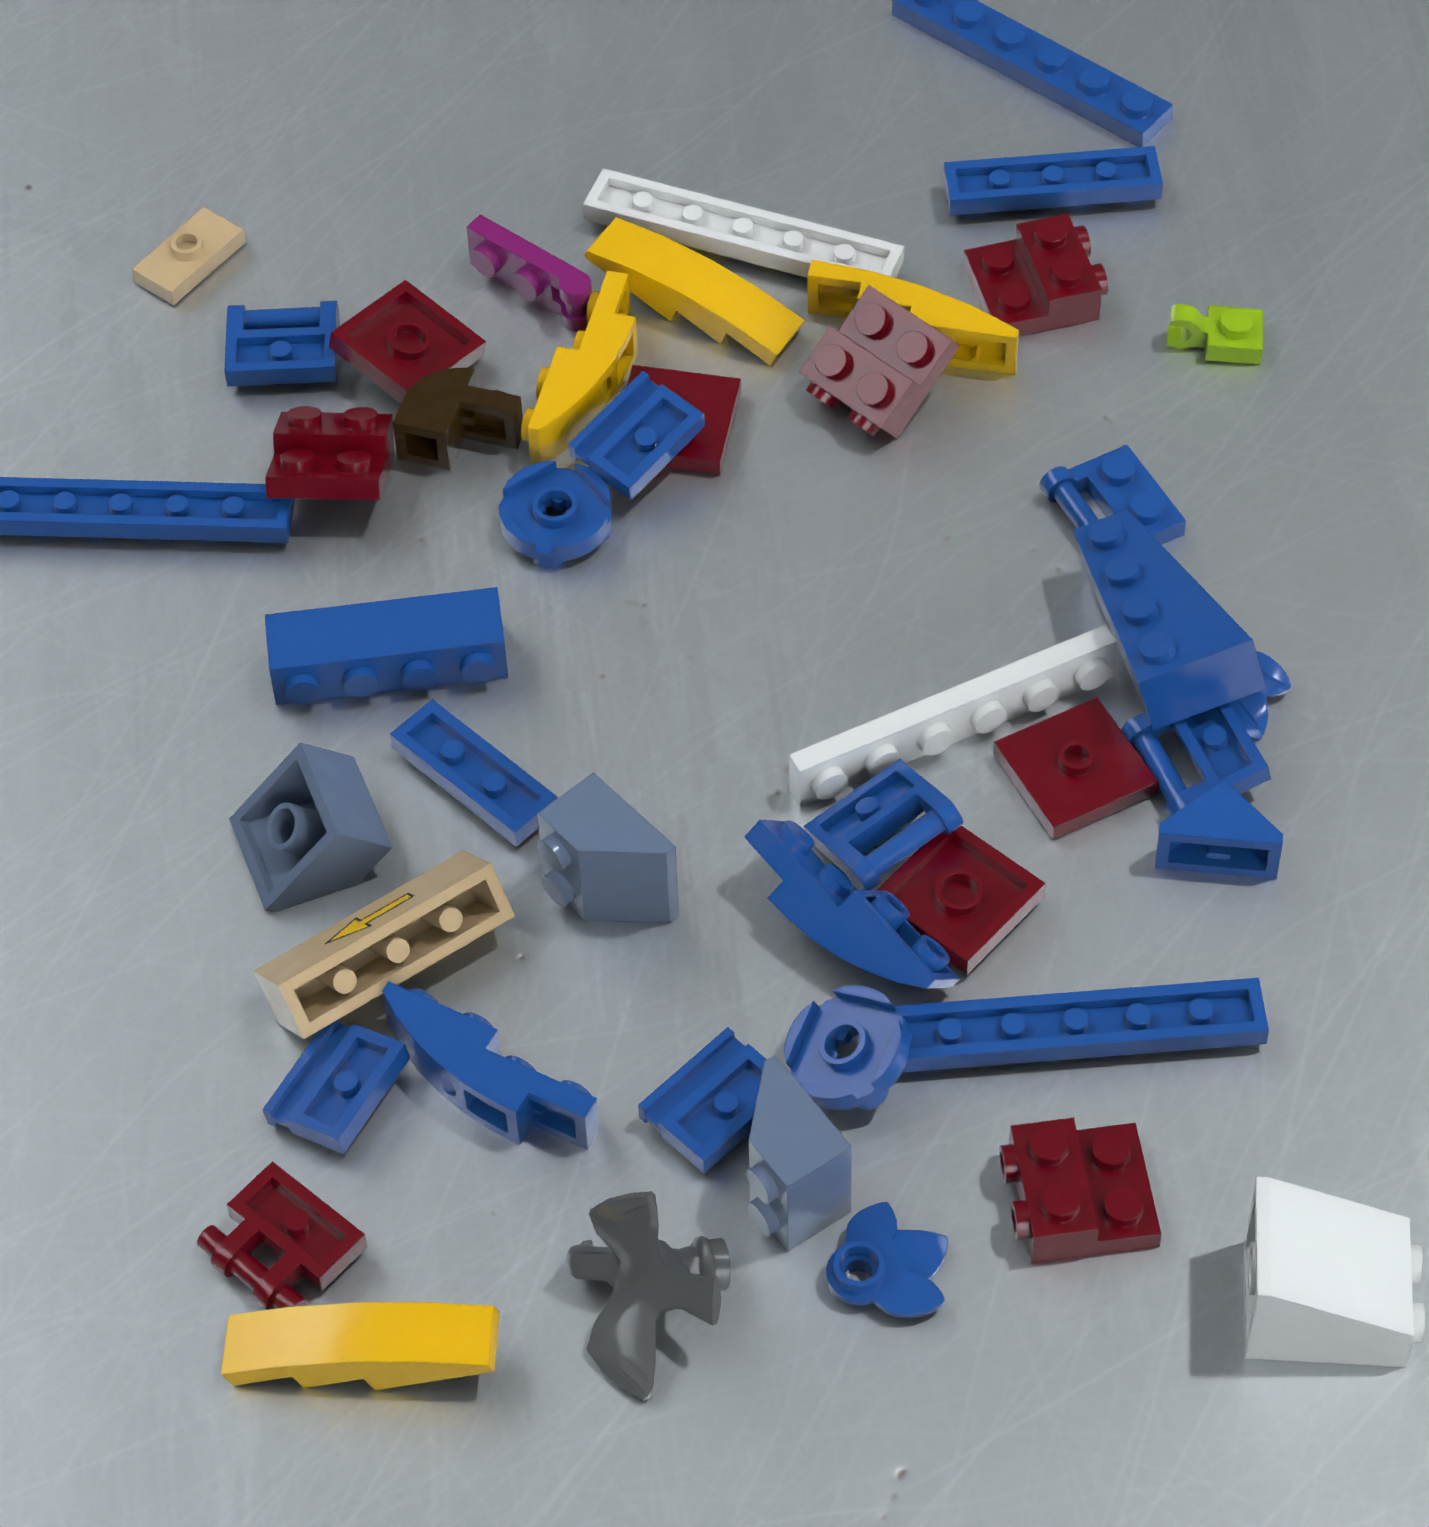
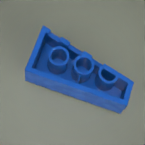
[1073,509,1267,730]

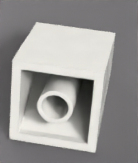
[1244,1177,1425,1367]

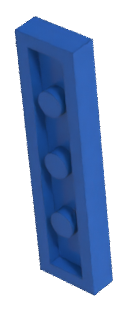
[943,146,1163,215]

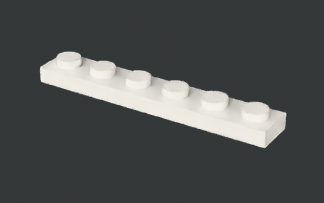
[583,168,904,278]
[789,624,1117,807]

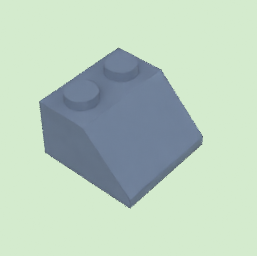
[229,742,392,913]
[537,772,680,923]
[746,1055,852,1252]

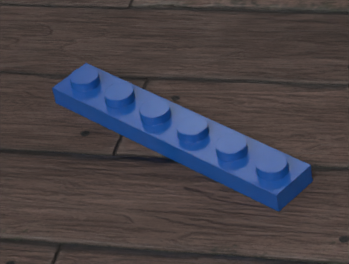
[892,0,1174,147]
[0,477,295,543]
[894,978,1269,1072]

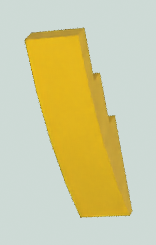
[584,217,805,366]
[807,260,1019,375]
[221,1302,500,1390]

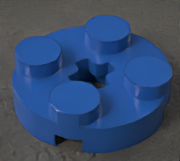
[499,461,612,569]
[784,985,913,1110]

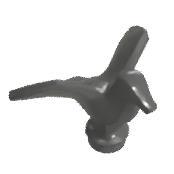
[566,1191,731,1401]

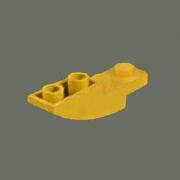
[521,270,638,465]

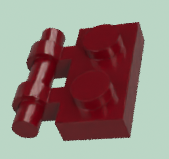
[197,1161,368,1310]

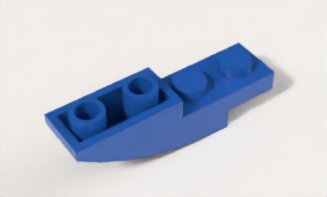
[744,820,960,989]
[382,981,600,1150]

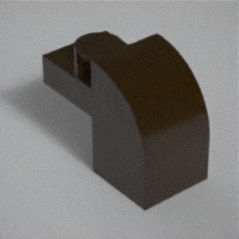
[393,368,523,471]

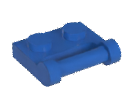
[224,300,340,386]
[1039,445,1186,545]
[1121,702,1271,817]
[803,759,963,890]

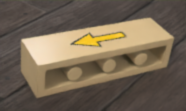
[253,851,515,1039]

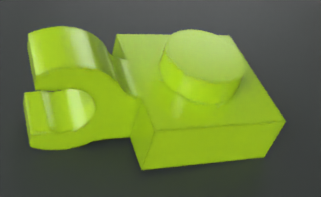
[1166,304,1263,365]

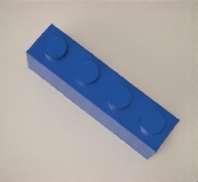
[265,587,508,705]

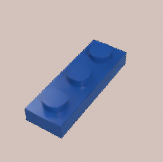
[390,699,558,847]

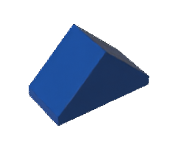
[1155,780,1283,879]

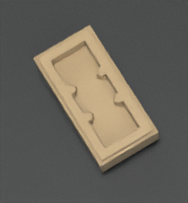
[132,207,246,305]

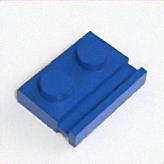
[568,371,705,500]
[262,1020,410,1154]
[638,1027,767,1173]

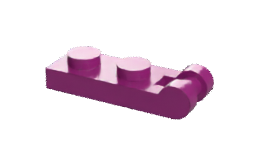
[466,214,592,332]

